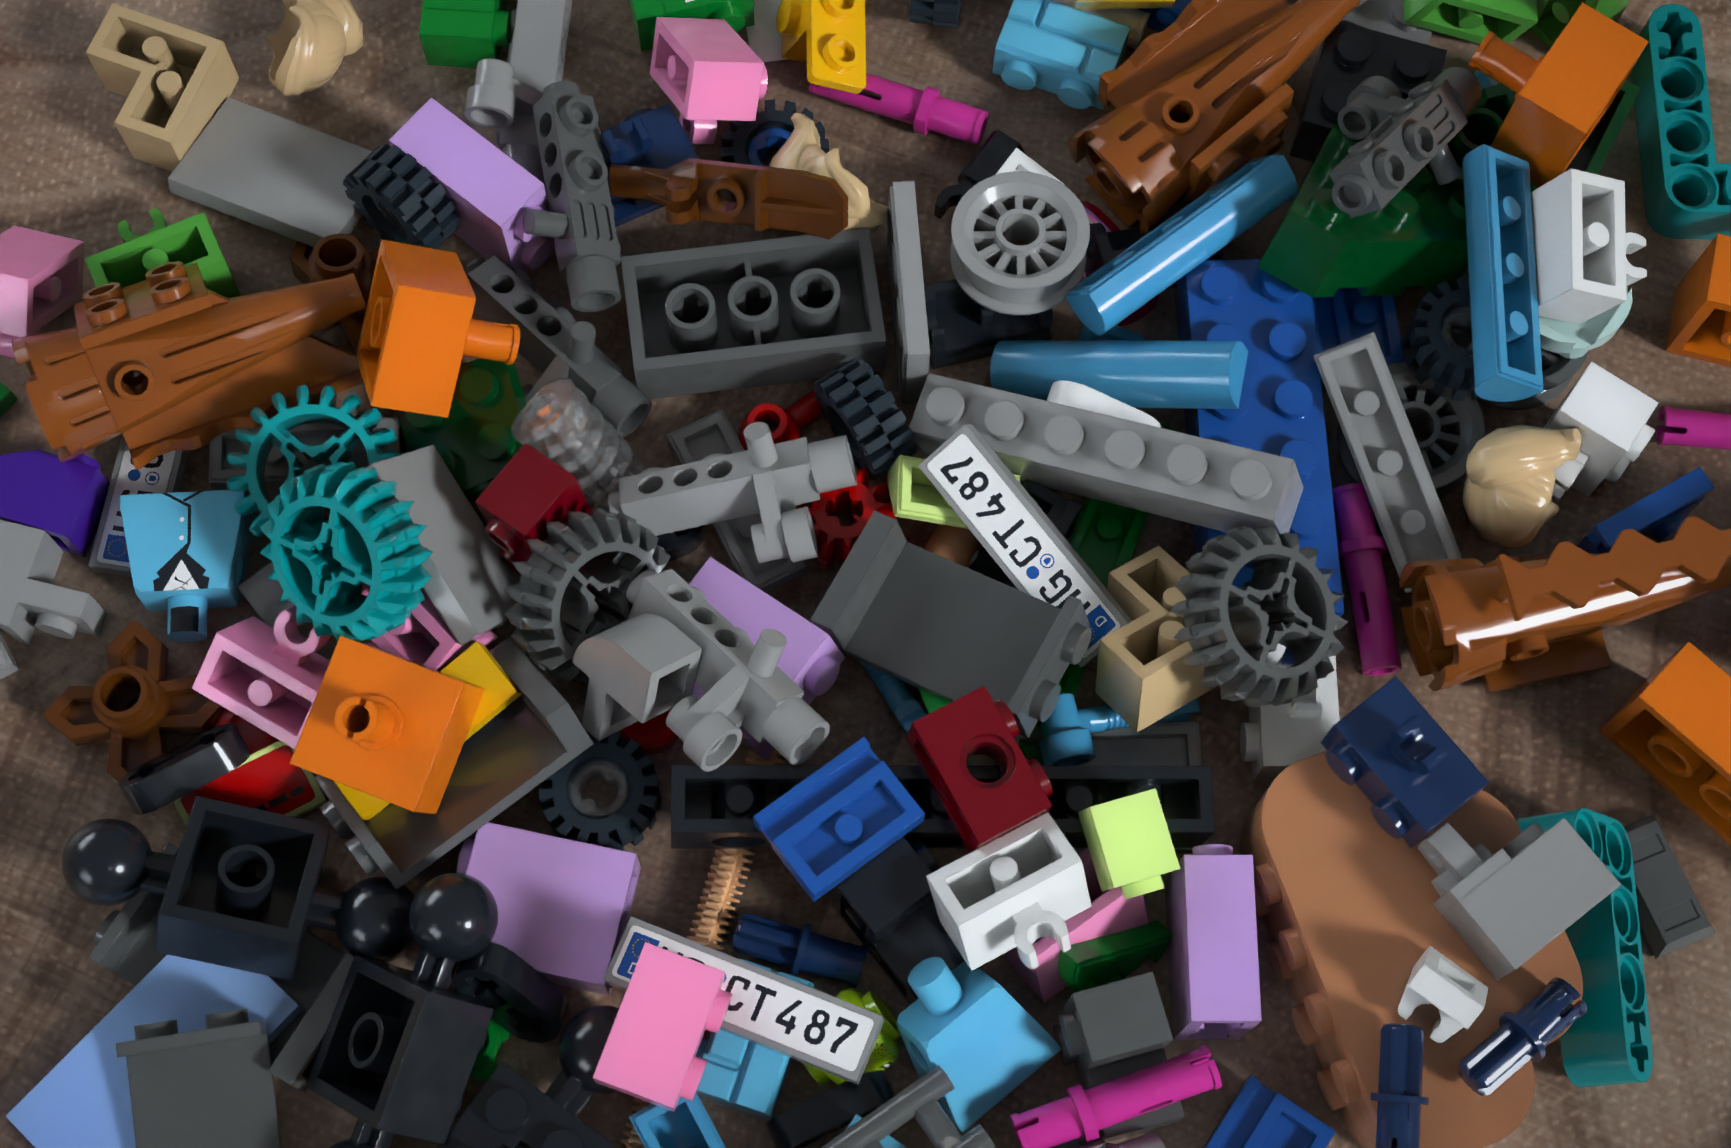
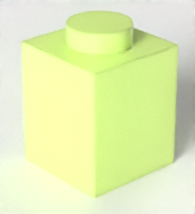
[1078,788,1180,899]

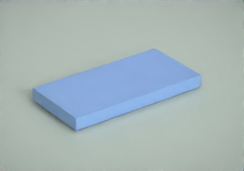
[6,954,304,1148]

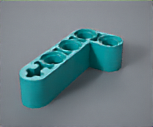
[1631,4,1731,240]
[1517,808,1653,1088]

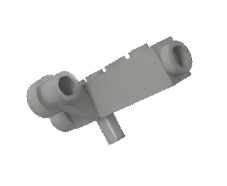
[464,0,572,191]
[608,422,857,563]
[626,569,830,772]

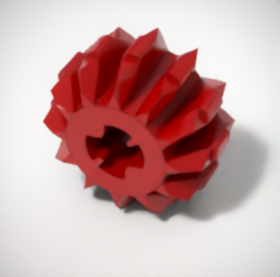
[796,467,898,571]

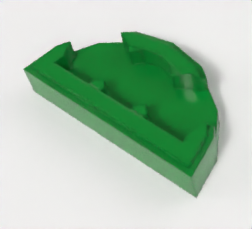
[1057,920,1172,992]

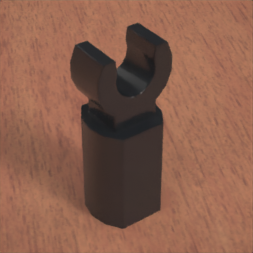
[934,130,1025,219]

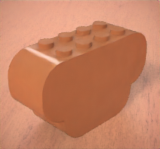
[1239,751,1583,1148]

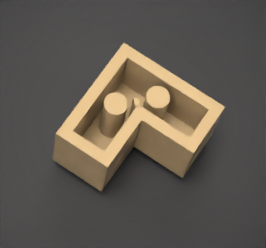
[85,3,239,172]
[1095,546,1217,733]

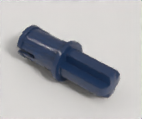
[732,913,868,989]
[1459,977,1587,1096]
[1371,1023,1429,1148]

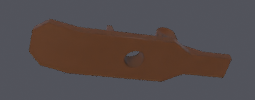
[609,158,848,240]

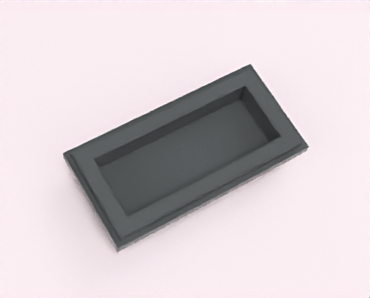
[1623,814,1716,959]

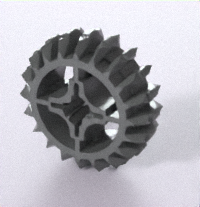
[504,507,671,684]
[1170,526,1348,708]

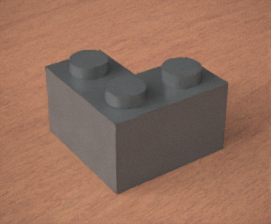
[1053,972,1185,1143]

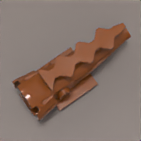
[1069,0,1360,234]
[12,261,366,470]
[1399,516,1731,694]

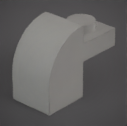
[0,520,107,645]
[572,613,702,741]

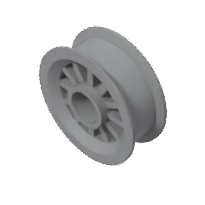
[950,171,1090,315]

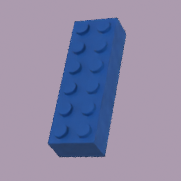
[1175,259,1344,617]

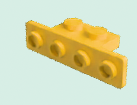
[776,0,866,94]

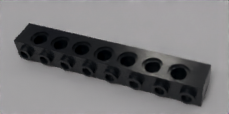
[671,765,1215,849]

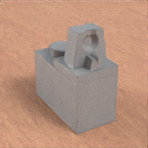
[1417,818,1621,981]

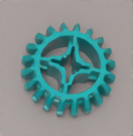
[227,385,401,537]
[260,462,433,642]

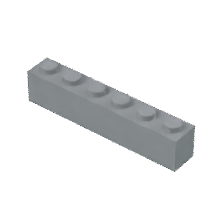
[909,373,1304,535]

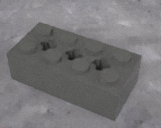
[621,228,886,399]

